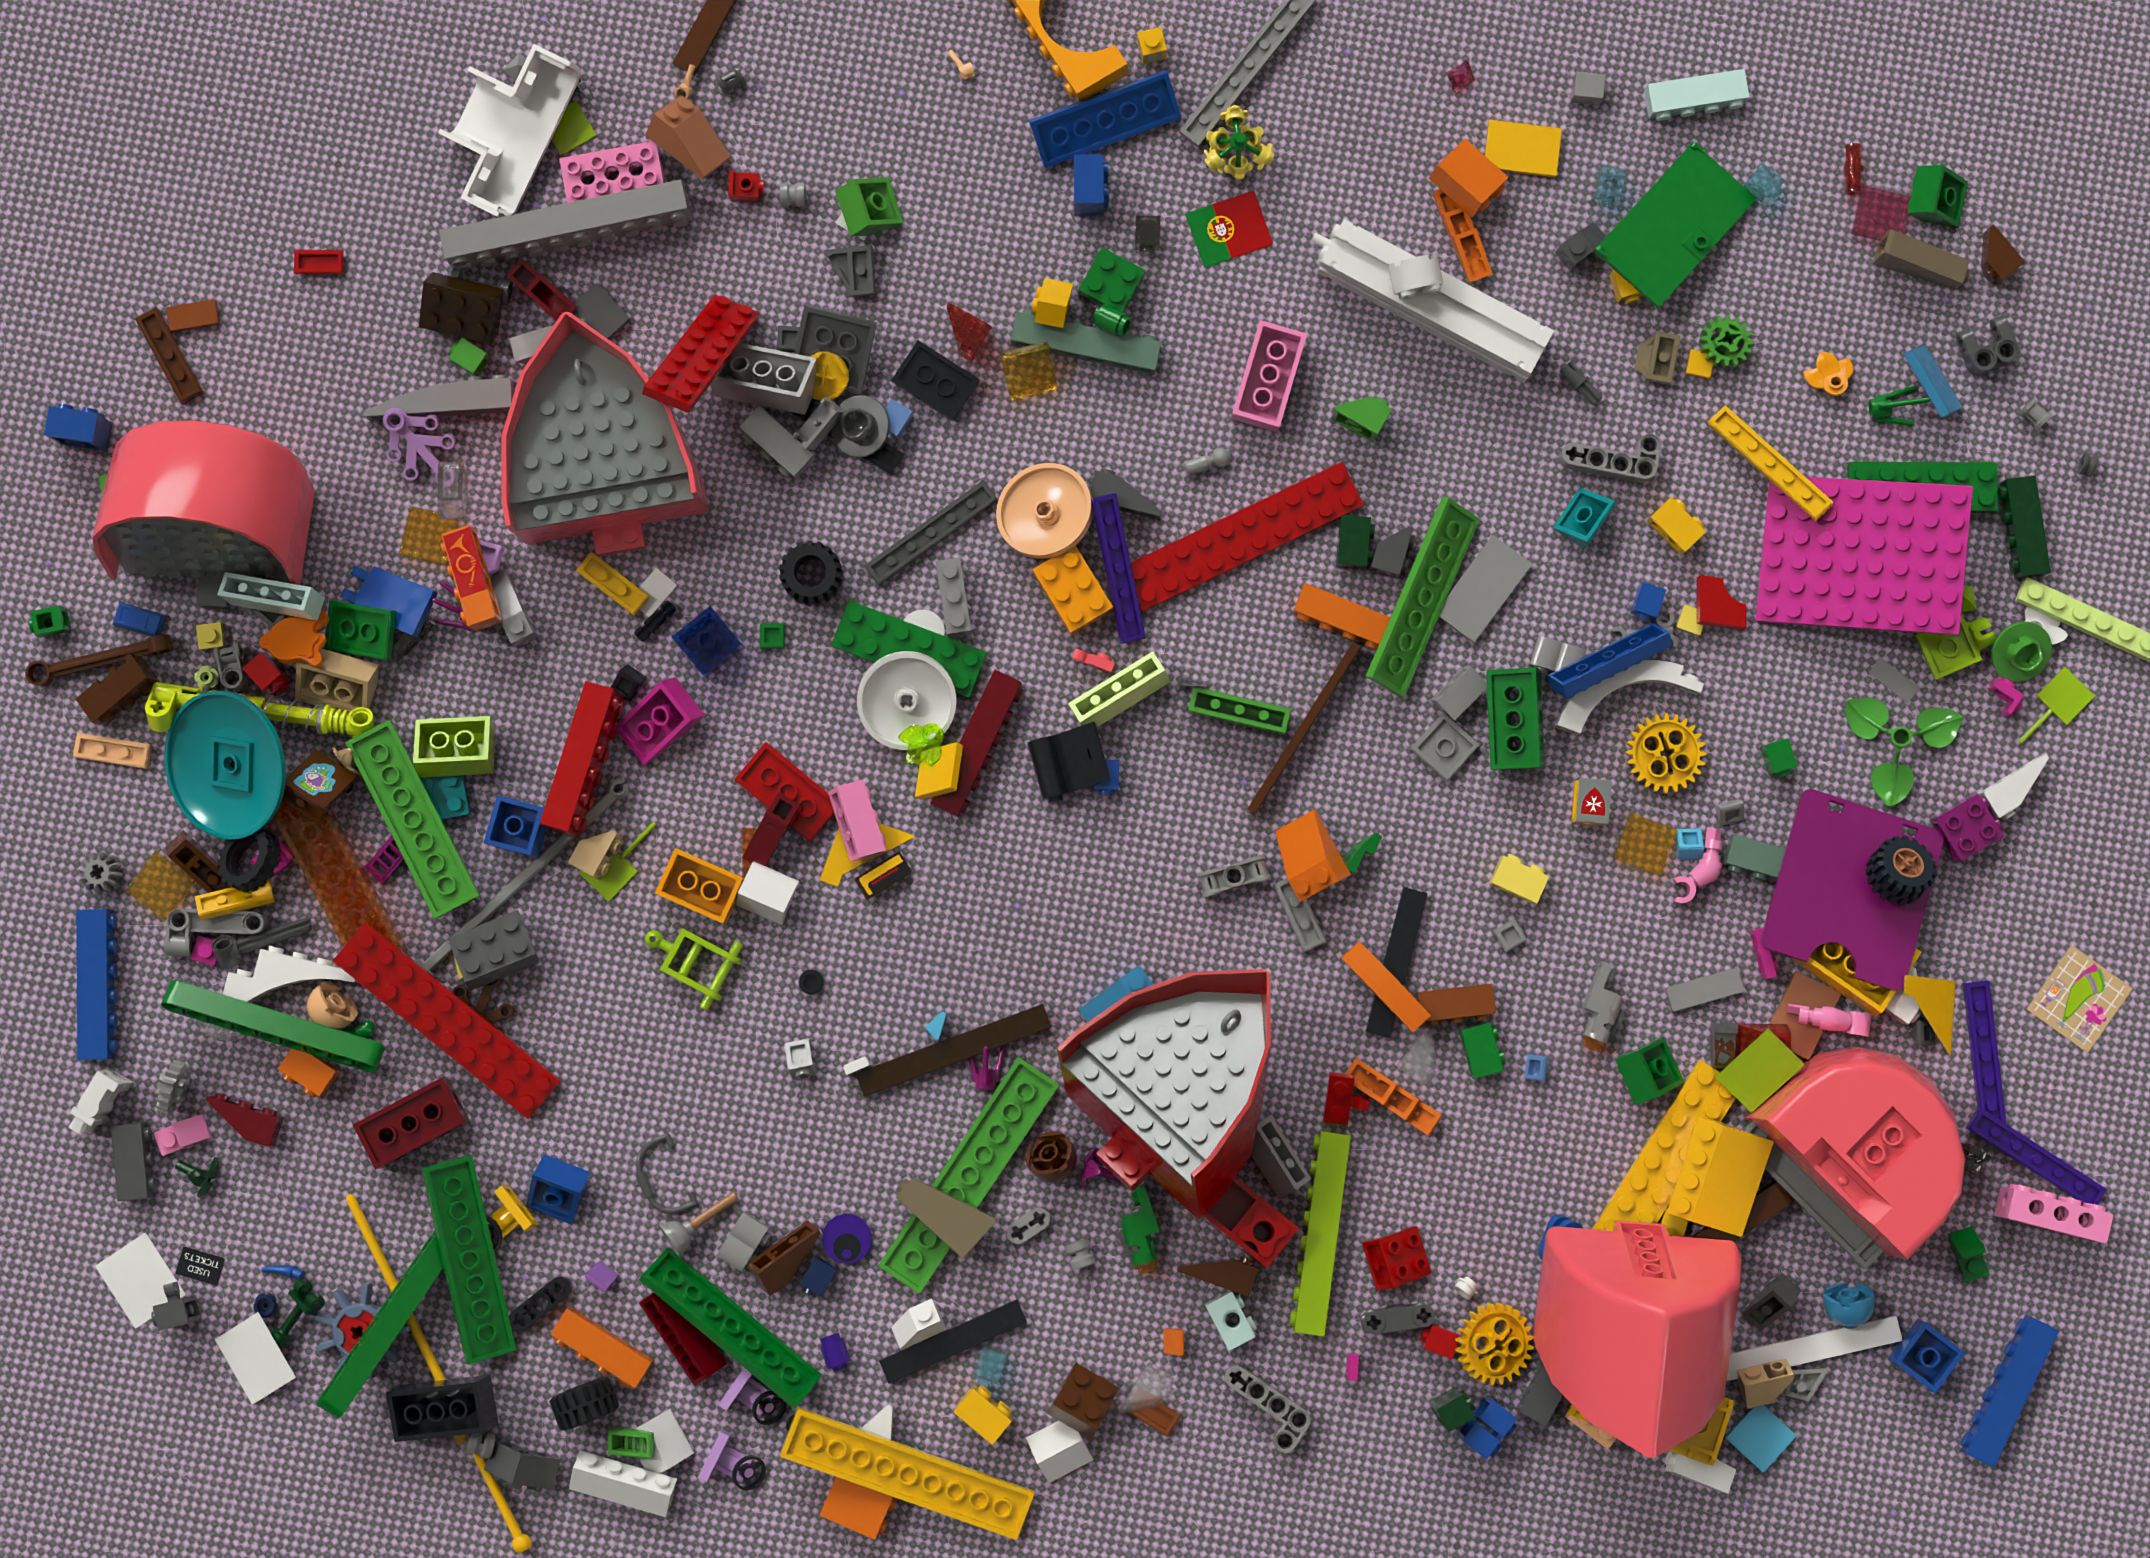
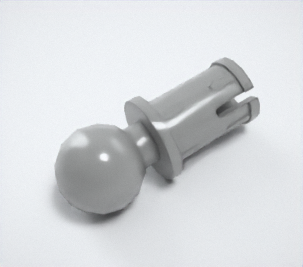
[1184,448,1231,477]

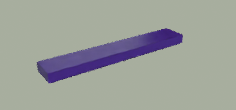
[1091,493,1146,644]
[1962,981,2006,1124]
[1965,1107,2107,1205]

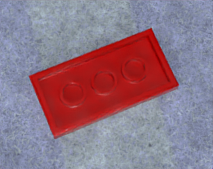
[734,742,835,843]

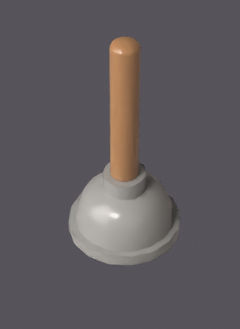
[658,1192,738,1258]

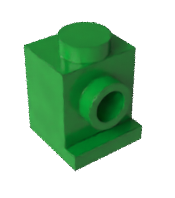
[29,605,71,638]

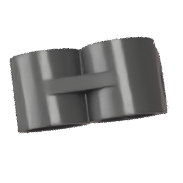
[1956,315,2020,376]

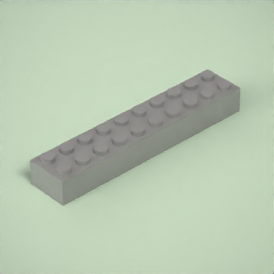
[439,180,693,272]

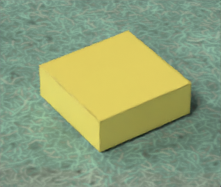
[1676,604,1704,637]

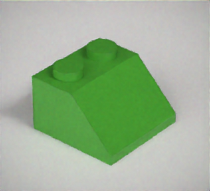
[835,178,904,237]
[1331,397,1392,443]

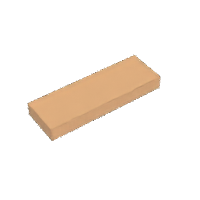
[73,733,152,769]

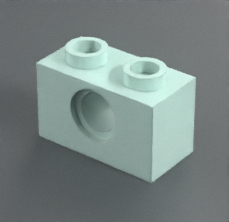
[1205,1291,1257,1351]

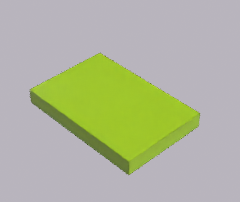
[1716,1028,1805,1113]

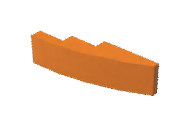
[1432,189,1493,283]
[1341,941,1431,1033]
[1345,1058,1443,1137]

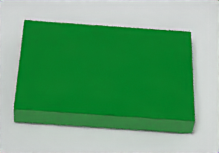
[324,600,396,660]

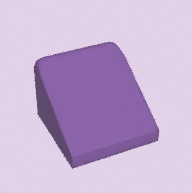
[585,1261,618,1292]

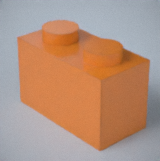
[278,1049,341,1098]

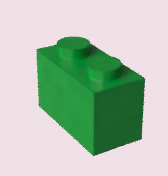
[1458,1022,1506,1079]

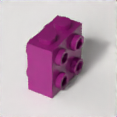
[1929,794,2004,863]

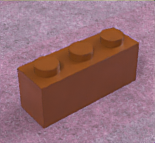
[1415,984,1496,1026]

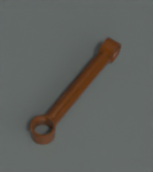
[25,634,173,687]

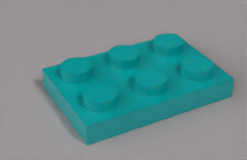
[421,775,471,820]

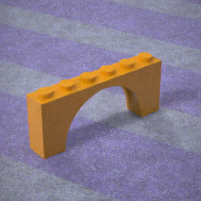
[1006,0,1129,102]

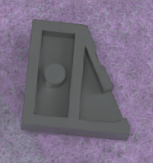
[825,245,876,298]

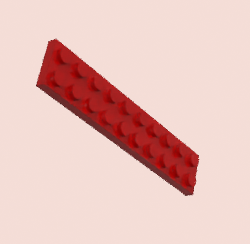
[1131,462,1364,612]
[333,922,561,1119]

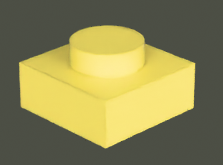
[196,622,226,651]

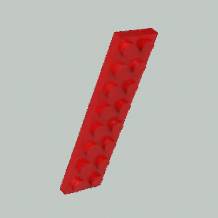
[642,294,760,413]

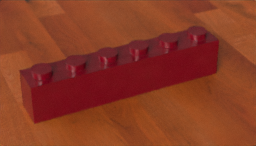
[930,669,1024,818]

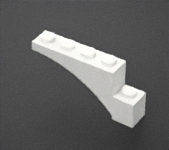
[223,946,359,1003]

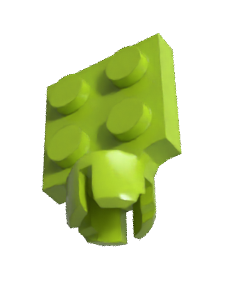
[1914,615,1996,680]

